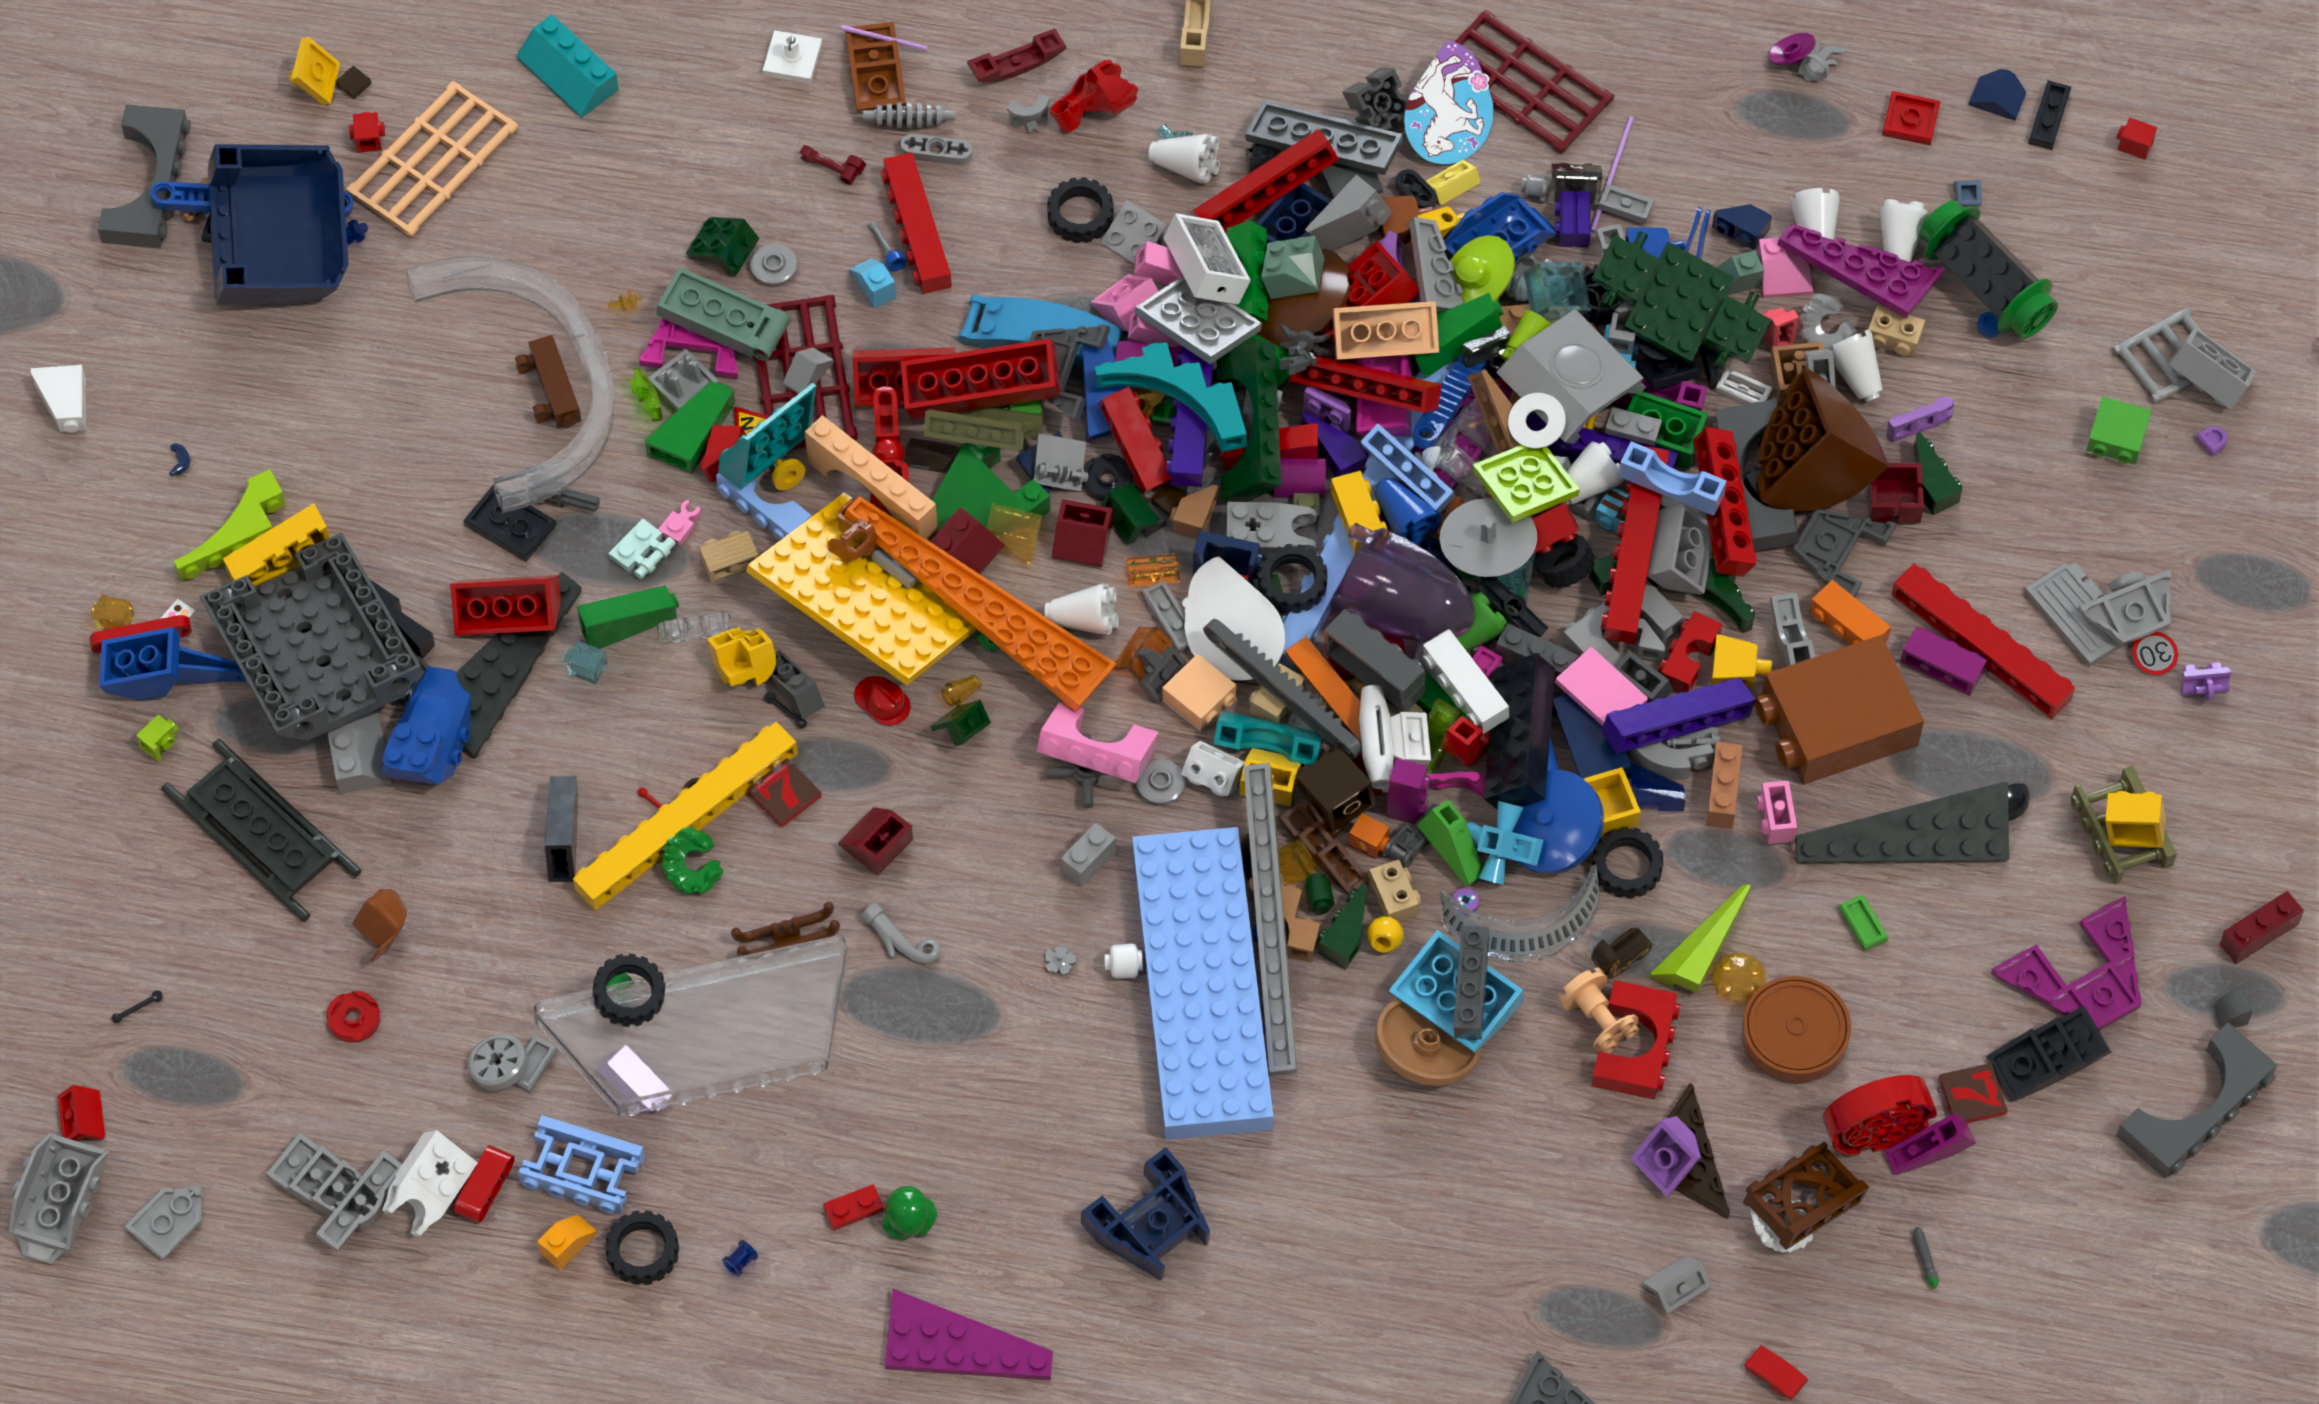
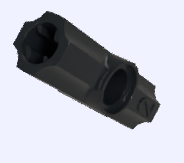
[1476,576,1548,638]

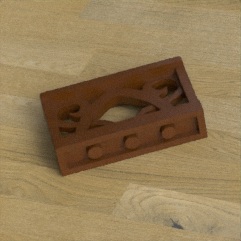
[1743,1142,1869,1250]

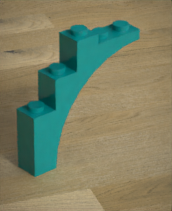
[1094,342,1247,452]

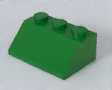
[1627,392,1708,470]

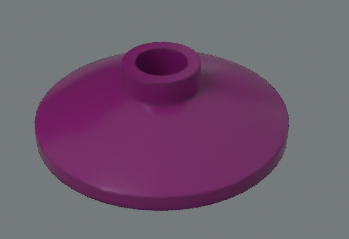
[1768,33,1816,65]

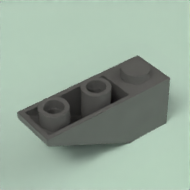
[769,650,825,719]

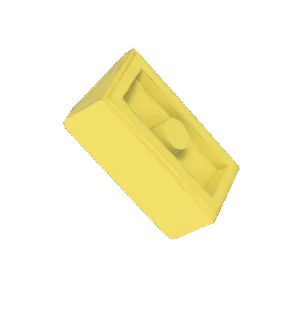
[1426,160,1480,205]

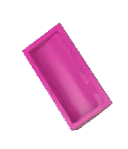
[1357,354,1412,437]

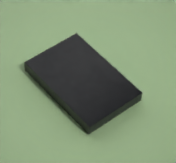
[464,484,557,562]

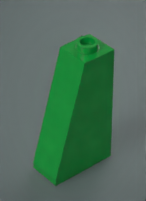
[1414,293,1504,378]
[645,381,735,474]
[577,585,679,652]

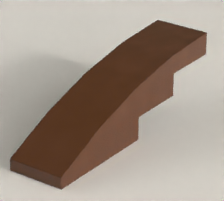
[1278,802,1370,896]

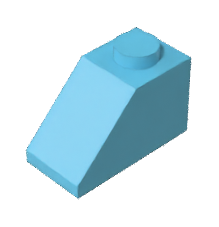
[850,258,896,308]

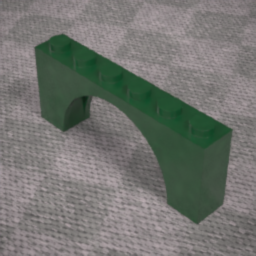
[1216,338,1282,502]

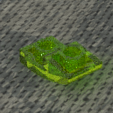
[630,367,663,422]

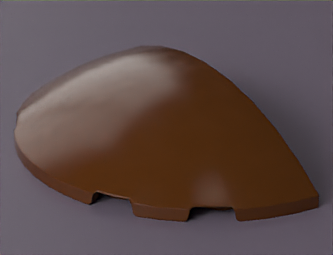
[1257,249,1351,351]

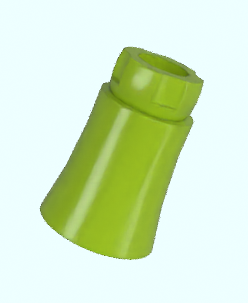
[1501,310,1551,362]

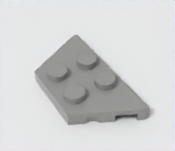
[2078,570,2171,646]

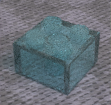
[1523,262,1591,320]

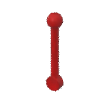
[637,787,663,808]

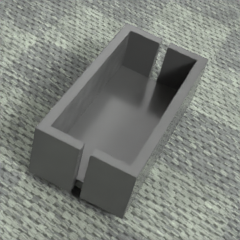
[1324,609,1425,712]

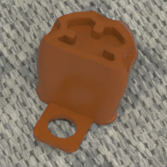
[352,889,407,963]

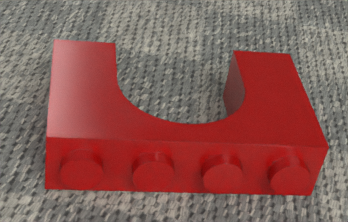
[1591,980,1681,1100]

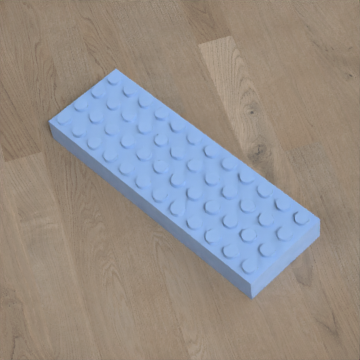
[1132,827,1273,1140]

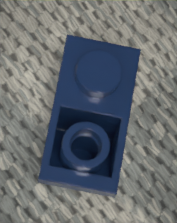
[1712,204,1772,250]

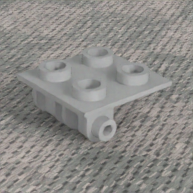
[1100,200,1167,264]
[1033,433,1088,492]

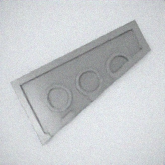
[1409,217,1464,312]

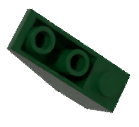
[1913,432,1962,516]
[1317,883,1367,970]

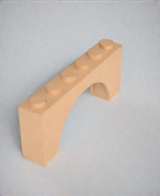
[805,415,938,542]

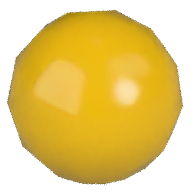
[1367,916,1404,953]

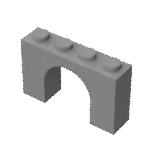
[1563,580,1683,667]

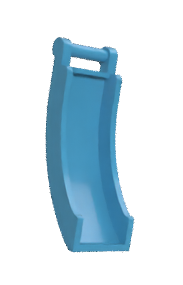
[957,294,1123,368]

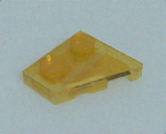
[986,503,1043,564]

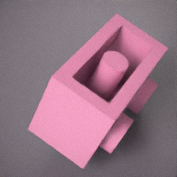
[1756,781,1797,844]

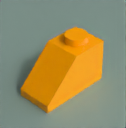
[537,1214,598,1271]

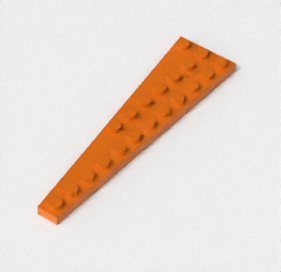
[844,496,1117,712]

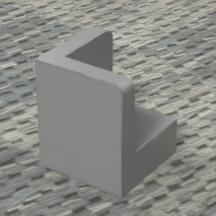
[1608,313,1635,355]

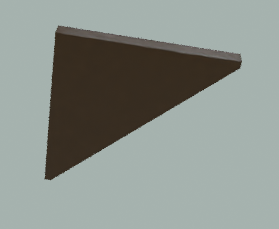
[1637,1083,1730,1219]

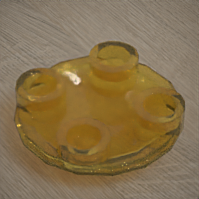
[1713,953,1766,1001]

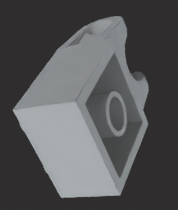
[1227,502,1317,562]

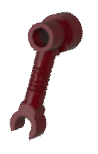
[799,145,866,185]

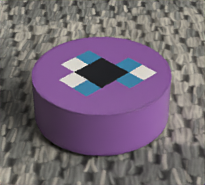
[1452,888,1479,916]

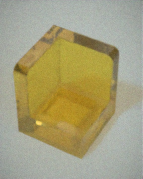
[1278,839,1317,885]

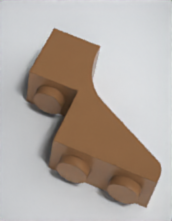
[1249,878,1321,963]

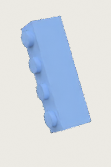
[1360,423,1455,514]

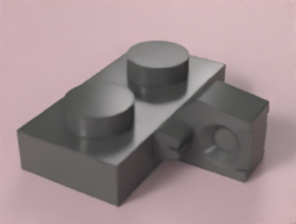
[1136,646,1187,702]

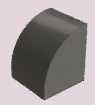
[2214,987,2253,1028]

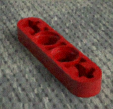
[89,615,192,654]

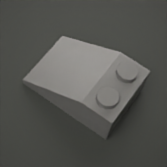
[1305,174,1393,251]

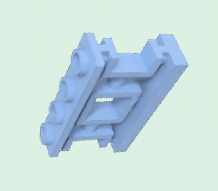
[518,1115,645,1214]

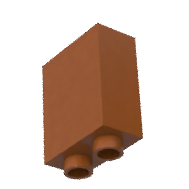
[1754,635,1924,785]

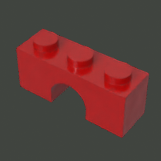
[1658,611,1722,693]

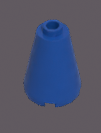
[1374,478,1442,549]

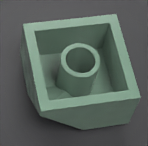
[1261,236,1325,299]

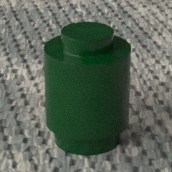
[1304,873,1335,914]

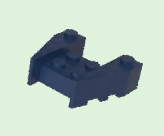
[1080,1147,1210,1280]

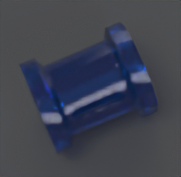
[722,1240,758,1277]

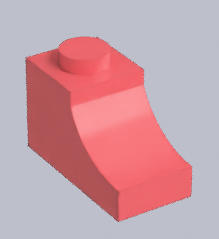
[1762,307,1799,351]

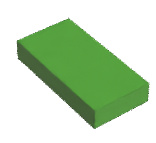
[1838,894,1888,952]

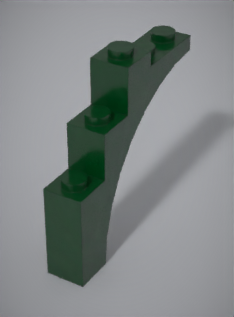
[1589,553,1755,633]

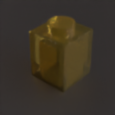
[91,594,134,630]

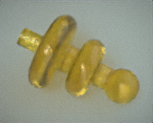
[608,290,642,310]

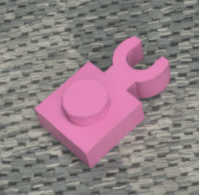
[658,500,701,547]

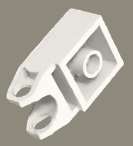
[382,1130,478,1237]

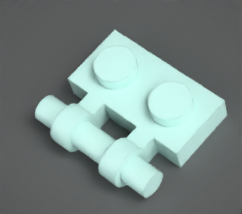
[609,519,676,579]

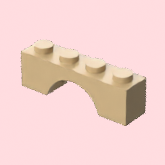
[1180,0,1211,67]

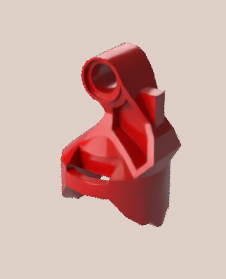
[1050,60,1139,133]

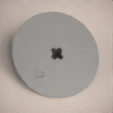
[1440,498,1537,577]

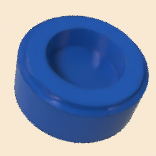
[1977,311,2001,338]

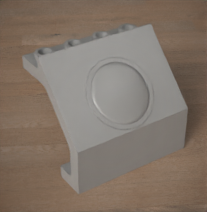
[1497,309,1646,444]

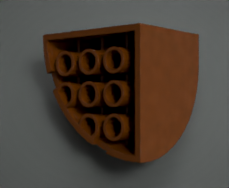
[1757,367,1889,511]

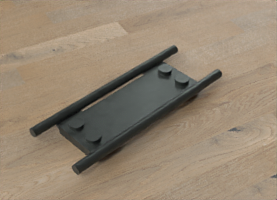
[161,739,362,922]

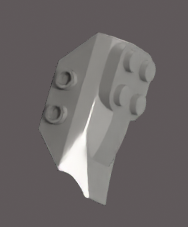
[8,1133,110,1264]

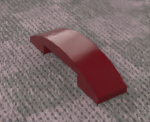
[967,28,1066,82]

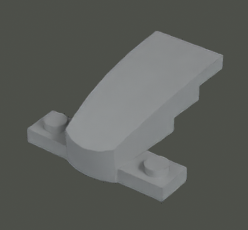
[266,1133,402,1253]

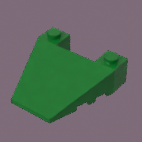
[932,443,1051,536]

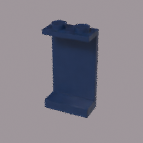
[1552,693,1631,779]

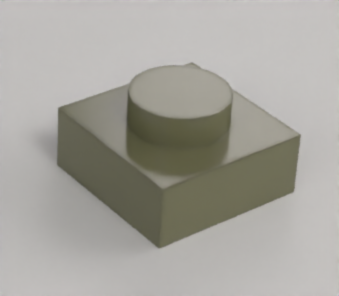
[1293,493,1319,521]

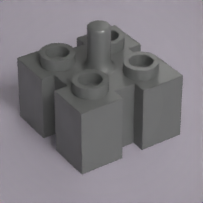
[1342,67,1409,130]

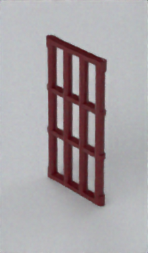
[1455,10,1615,154]
[753,295,858,449]

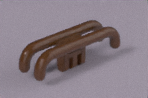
[731,902,840,961]

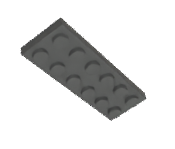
[1245,100,1403,175]

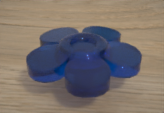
[346,220,368,244]

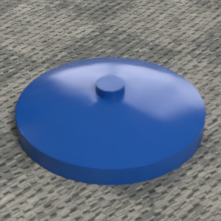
[1512,770,1604,875]

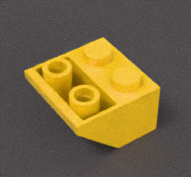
[1240,748,1302,807]

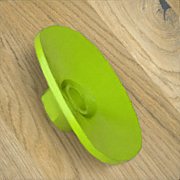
[1450,235,1515,303]

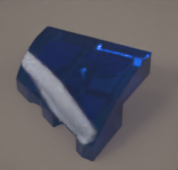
[1630,764,1686,811]

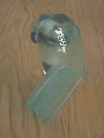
[1157,124,1194,139]

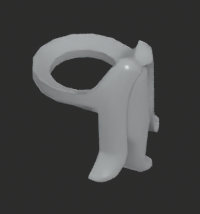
[1798,40,1846,81]

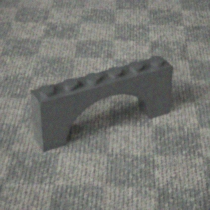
[97,104,191,248]
[1713,399,1799,552]
[2116,1022,2277,1179]

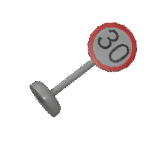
[2109,571,2179,676]

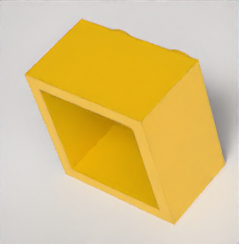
[1584,767,1641,837]
[2106,791,2165,848]

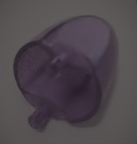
[1330,523,1476,642]

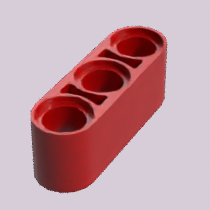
[454,1145,515,1223]

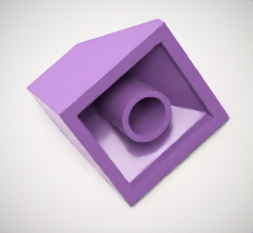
[1630,1116,1701,1197]

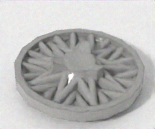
[750,244,797,286]
[1136,759,1186,805]

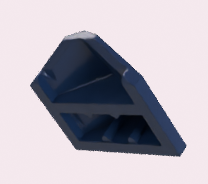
[1968,69,2026,121]

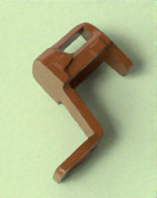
[828,498,876,564]

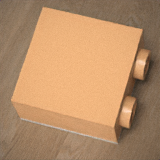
[1162,654,1237,732]

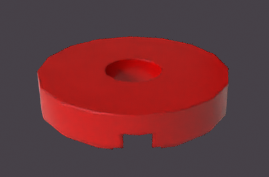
[327,991,381,1043]

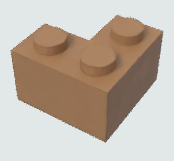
[1770,342,1824,405]

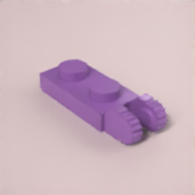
[1887,396,1954,442]

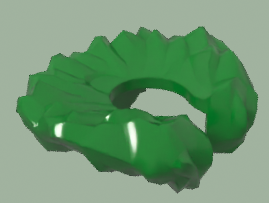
[661,827,723,894]

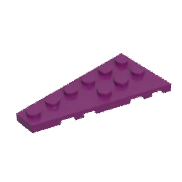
[1777,224,1945,319]
[885,1289,1053,1381]

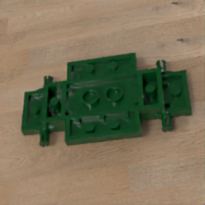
[1591,231,1771,369]

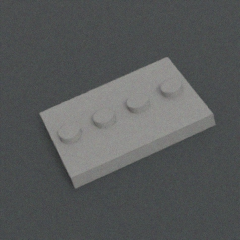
[1135,276,1262,364]

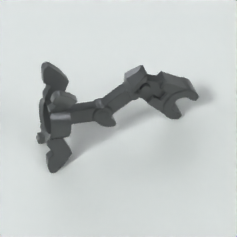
[1279,325,1331,375]

